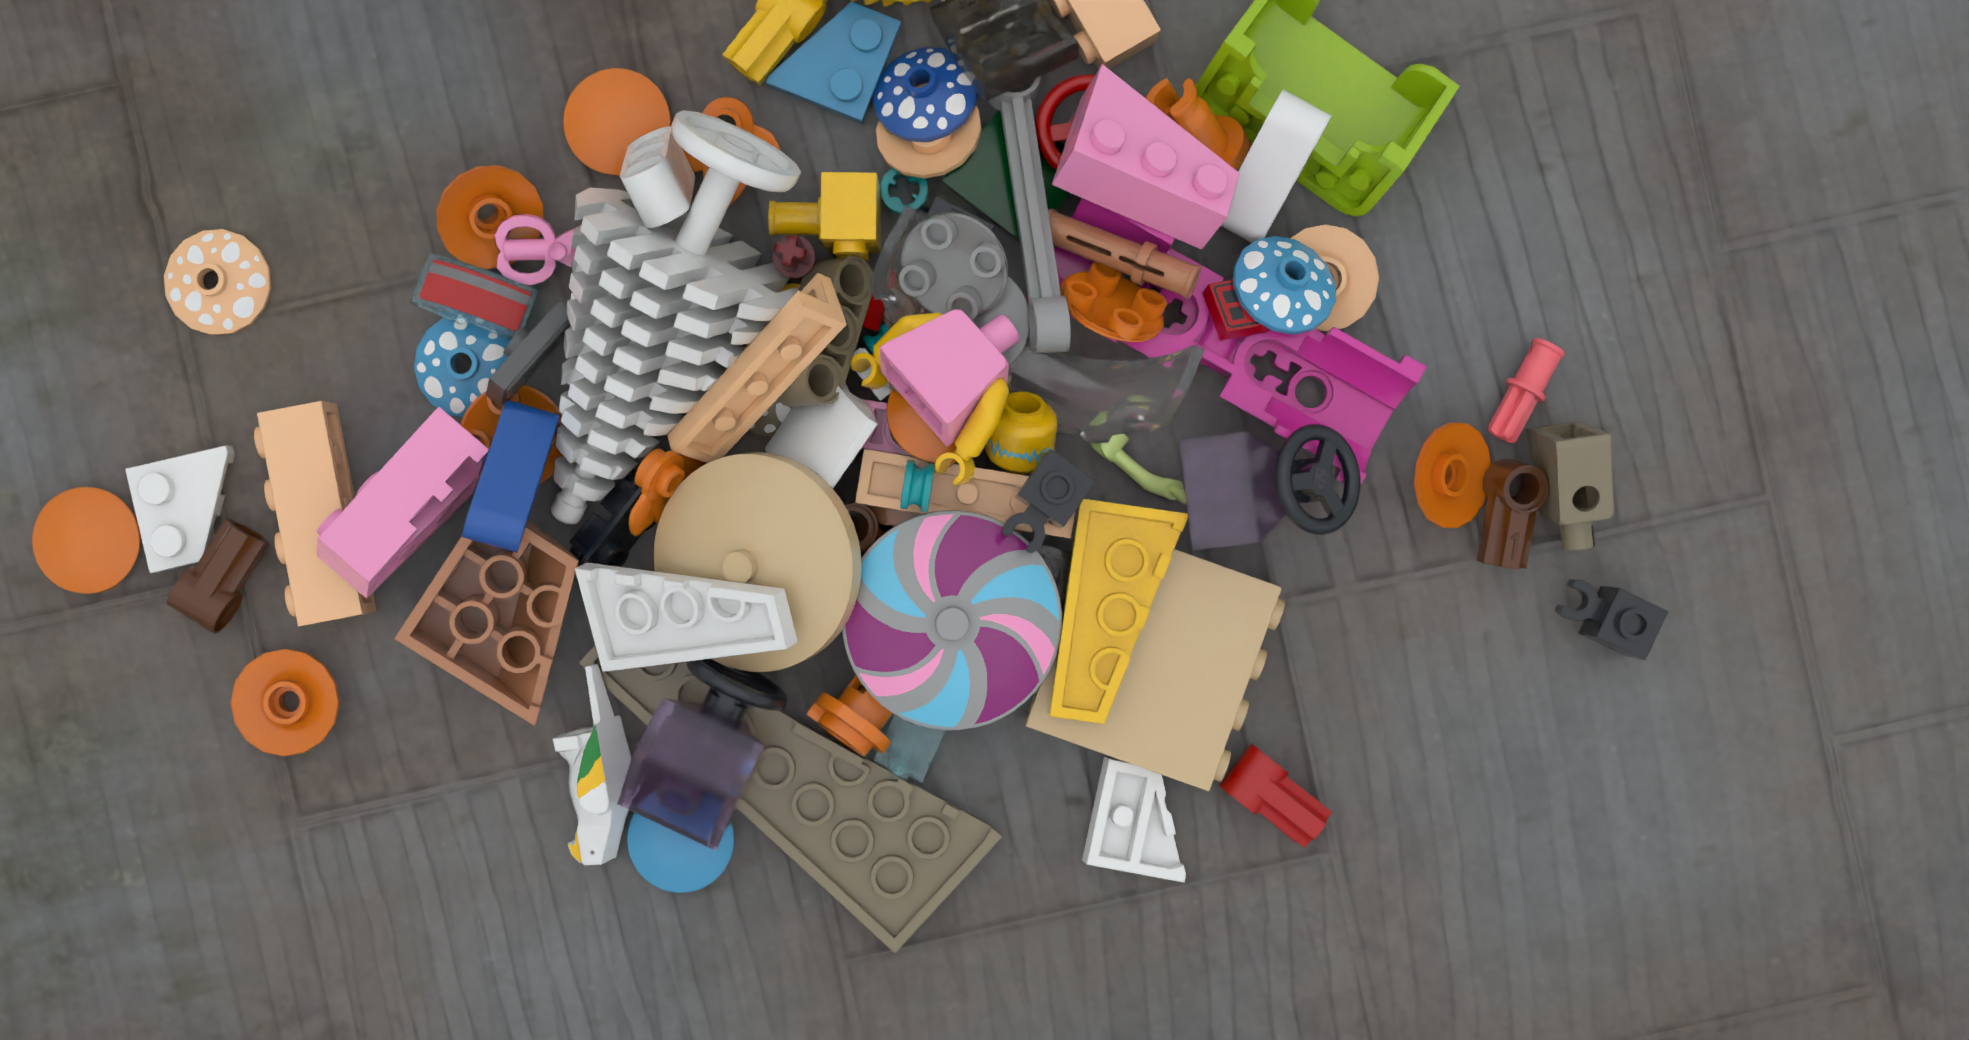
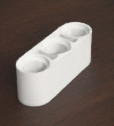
[1221,89,1332,243]
[620,126,695,228]

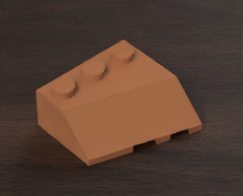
[394,519,579,726]

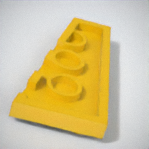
[1049,499,1189,724]

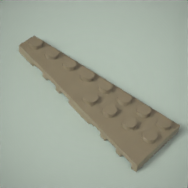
[579,646,1002,953]

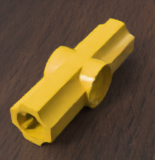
[722,0,828,86]

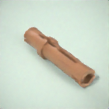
[1048,209,1202,299]

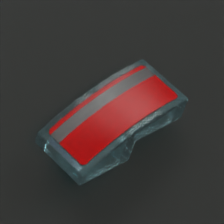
[410,253,539,340]

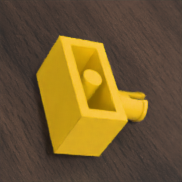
[768,172,881,261]

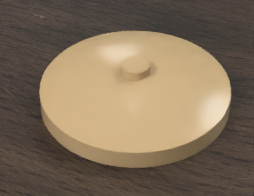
[654,452,862,672]

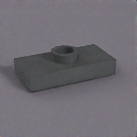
[486,301,571,407]

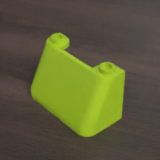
[1196,0,1460,216]

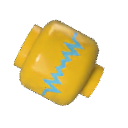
[985,391,1057,475]

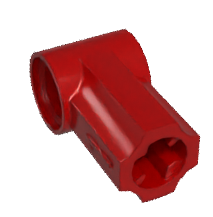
[1218,743,1332,848]

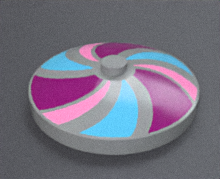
[842,510,1062,730]

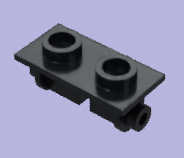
[569,469,656,567]

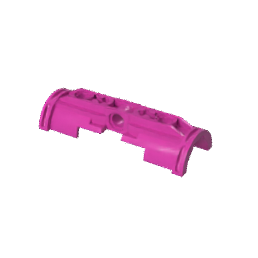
[1026,198,1427,484]

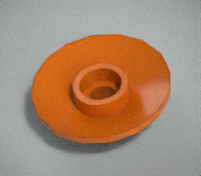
[436,165,544,269]
[1414,422,1491,528]
[230,649,340,756]

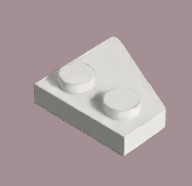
[125,445,235,573]
[1082,756,1186,882]

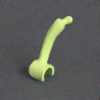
[1089,421,1192,504]

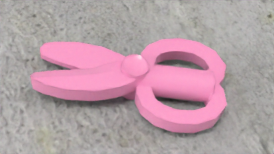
[494,214,576,285]

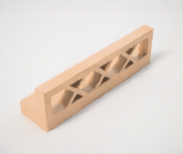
[667,273,847,463]
[855,449,1075,539]

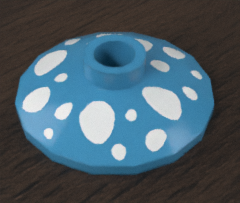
[1233,236,1336,335]
[414,312,513,417]

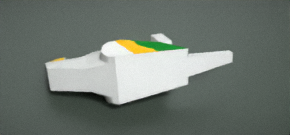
[553,664,640,865]

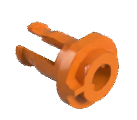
[1146,78,1252,171]
[806,674,893,757]

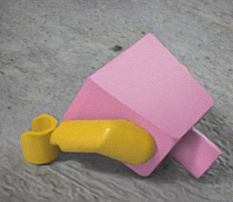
[851,309,1020,486]

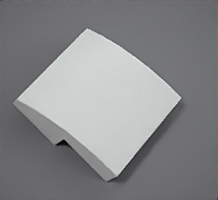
[765,383,878,488]

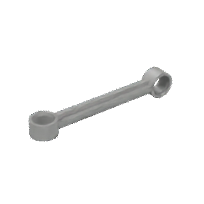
[984,50,1071,354]

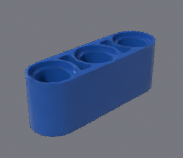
[462,399,560,553]

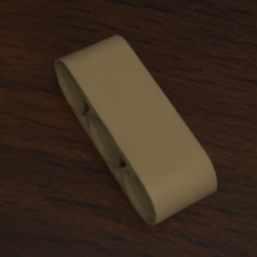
[777,255,874,407]

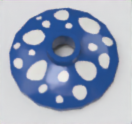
[873,47,979,142]

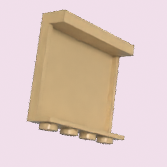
[1024,549,1285,791]

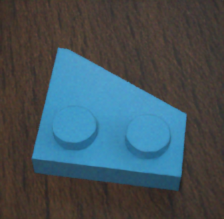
[766,1,902,124]

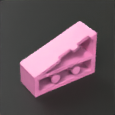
[1052,64,1240,250]
[317,407,489,599]

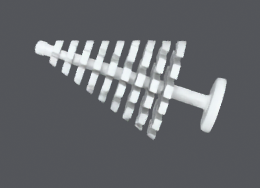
[551,110,801,525]

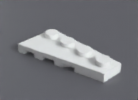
[575,563,798,672]

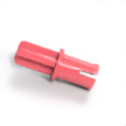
[1488,338,1565,443]

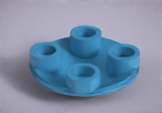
[627,785,735,893]

